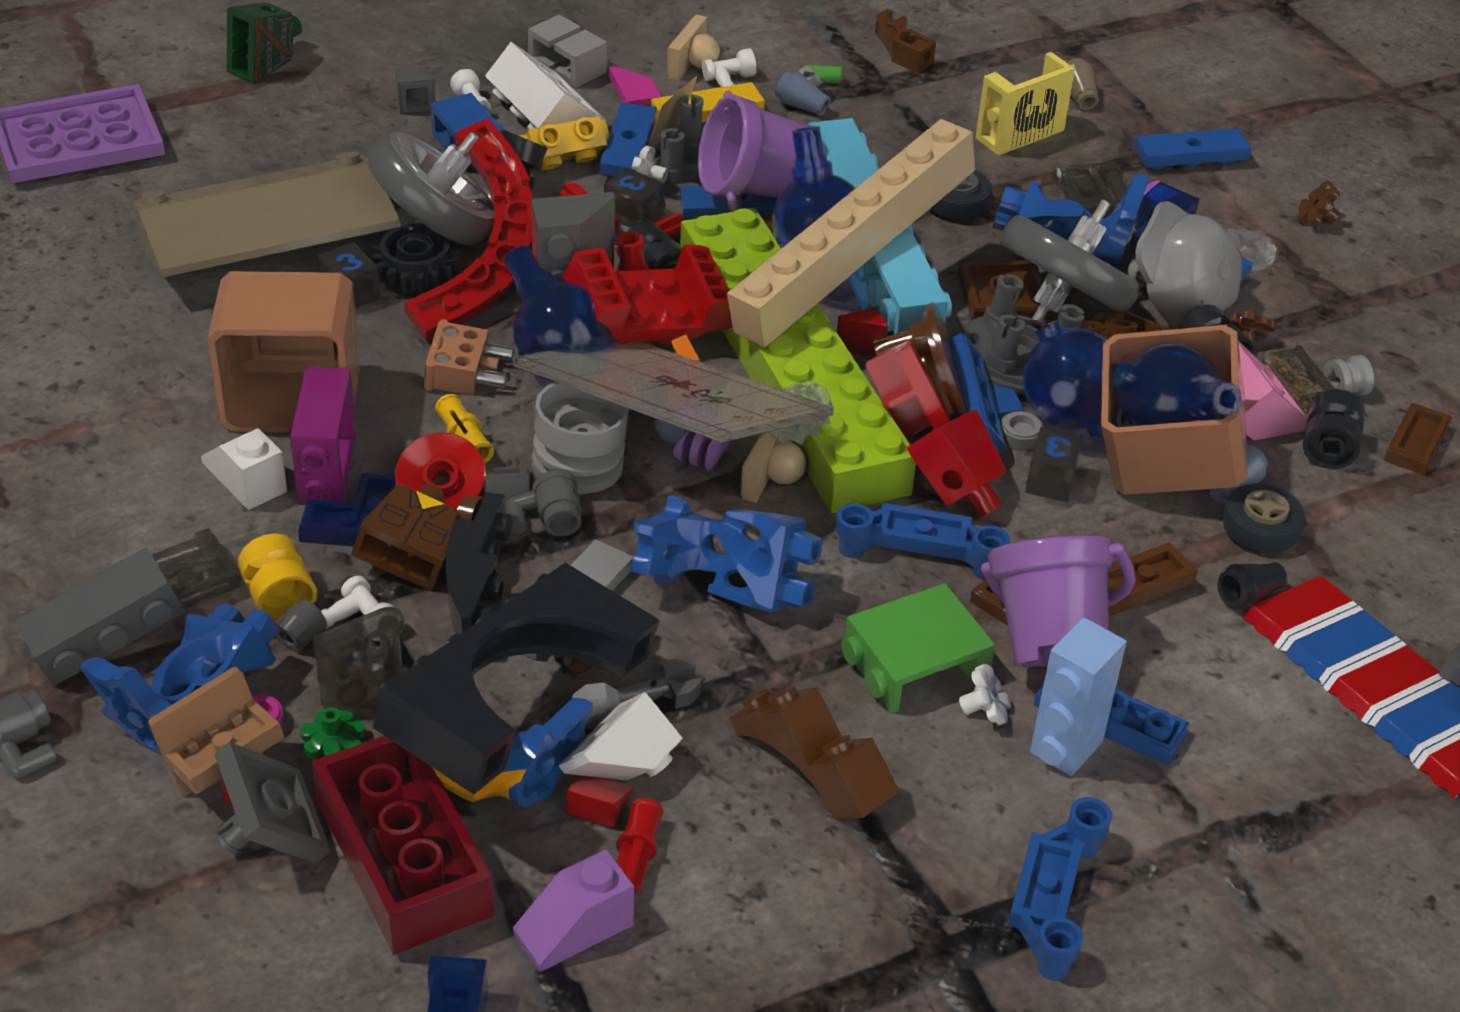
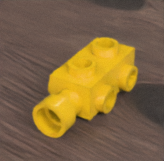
[519,116,609,171]

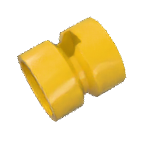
[238,533,317,622]

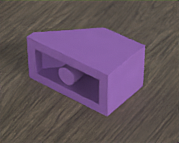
[513,849,634,972]

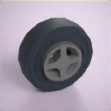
[930,170,993,219]

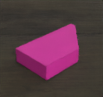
[609,66,662,106]

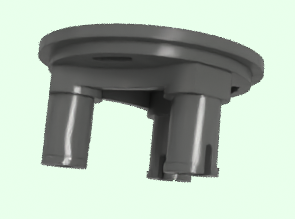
[649,95,704,200]
[959,274,1084,395]

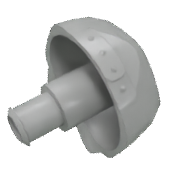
[1128,201,1242,329]

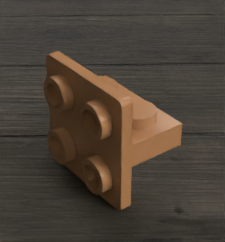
[148,667,285,796]

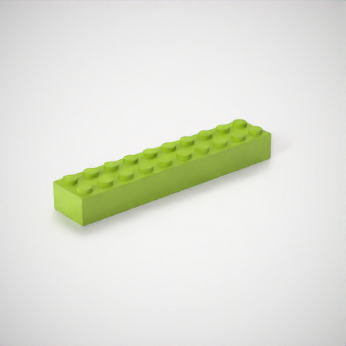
[680,208,916,514]

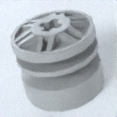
[531,382,629,495]

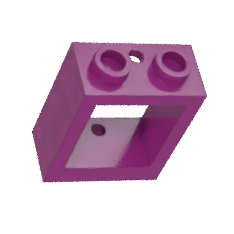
[290,367,357,506]

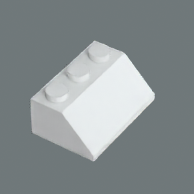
[485,42,610,133]

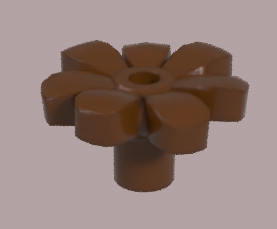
[1297,181,1340,225]
[1226,310,1276,345]

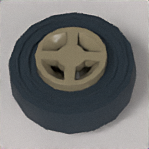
[1222,483,1305,553]

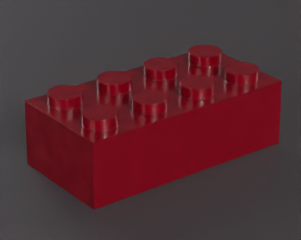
[312,736,494,955]

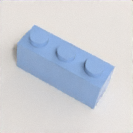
[1030,617,1127,777]

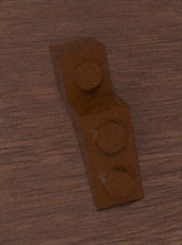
[729,685,900,819]

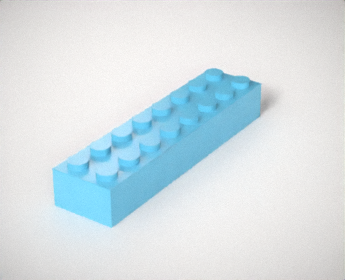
[807,118,952,337]

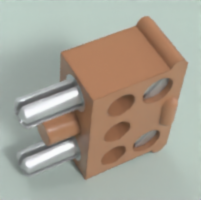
[424,319,515,396]

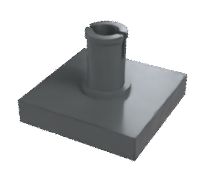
[214,742,331,863]

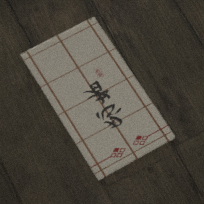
[513,339,834,442]

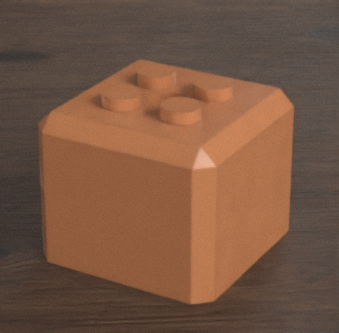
[207,271,360,433]
[1101,325,1247,495]

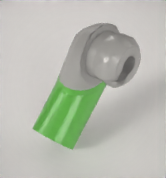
[798,65,842,87]

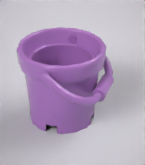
[698,91,822,212]
[981,535,1136,668]

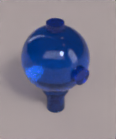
[772,126,855,249]
[503,245,614,382]
[1023,320,1126,437]
[1112,343,1241,426]

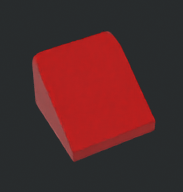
[837,307,888,357]
[567,776,633,829]

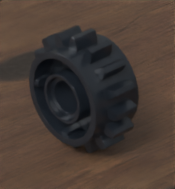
[371,224,460,297]

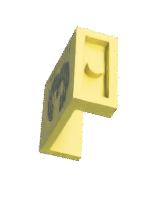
[975,52,1075,156]

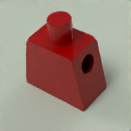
[906,409,1006,518]

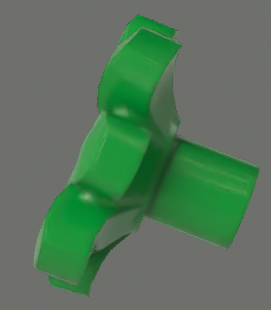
[301,707,366,759]

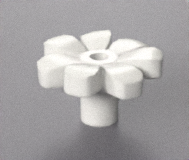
[631,146,668,194]
[959,664,1011,726]

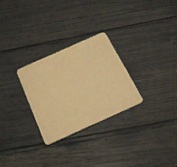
[648,76,697,147]

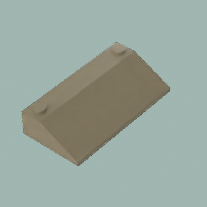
[132,152,401,278]

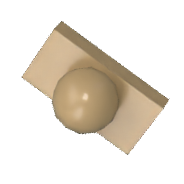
[667,14,720,81]
[740,427,807,503]

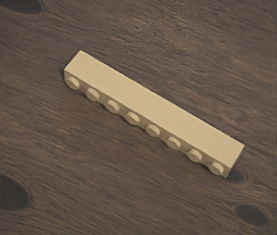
[727,119,975,348]

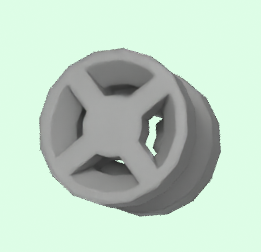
[1323,355,1374,396]

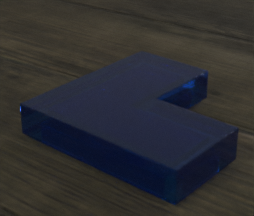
[298,473,397,547]

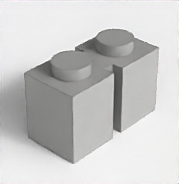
[528,14,607,88]

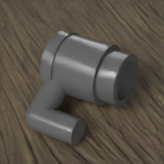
[505,470,582,537]
[0,689,57,778]

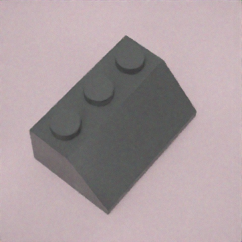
[531,192,615,328]

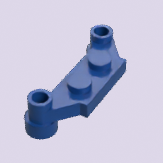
[836,503,1010,580]
[1008,797,1112,981]

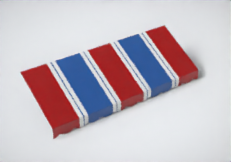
[1243,575,1460,800]

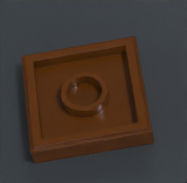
[958,261,1052,320]

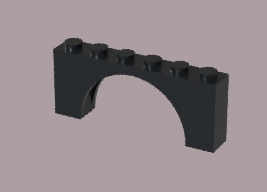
[373,562,660,795]

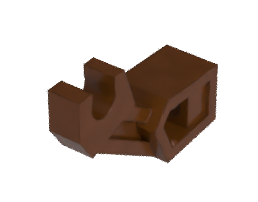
[875,9,936,73]

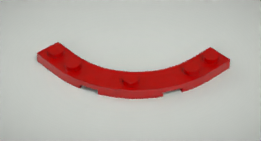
[404,118,533,341]

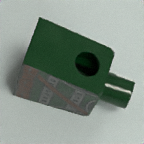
[227,2,302,83]

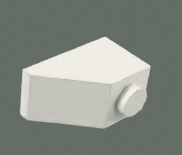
[201,428,287,510]
[558,692,683,781]

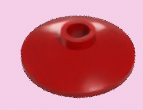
[395,433,486,511]

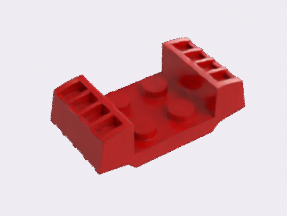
[562,245,733,343]

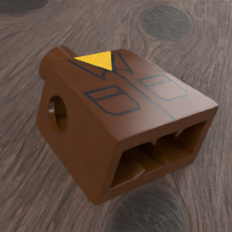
[351,484,457,592]

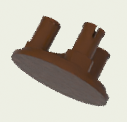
[873,302,967,427]

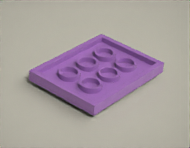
[0,84,165,184]

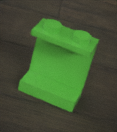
[841,583,995,714]

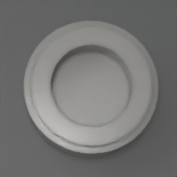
[1000,411,1043,451]

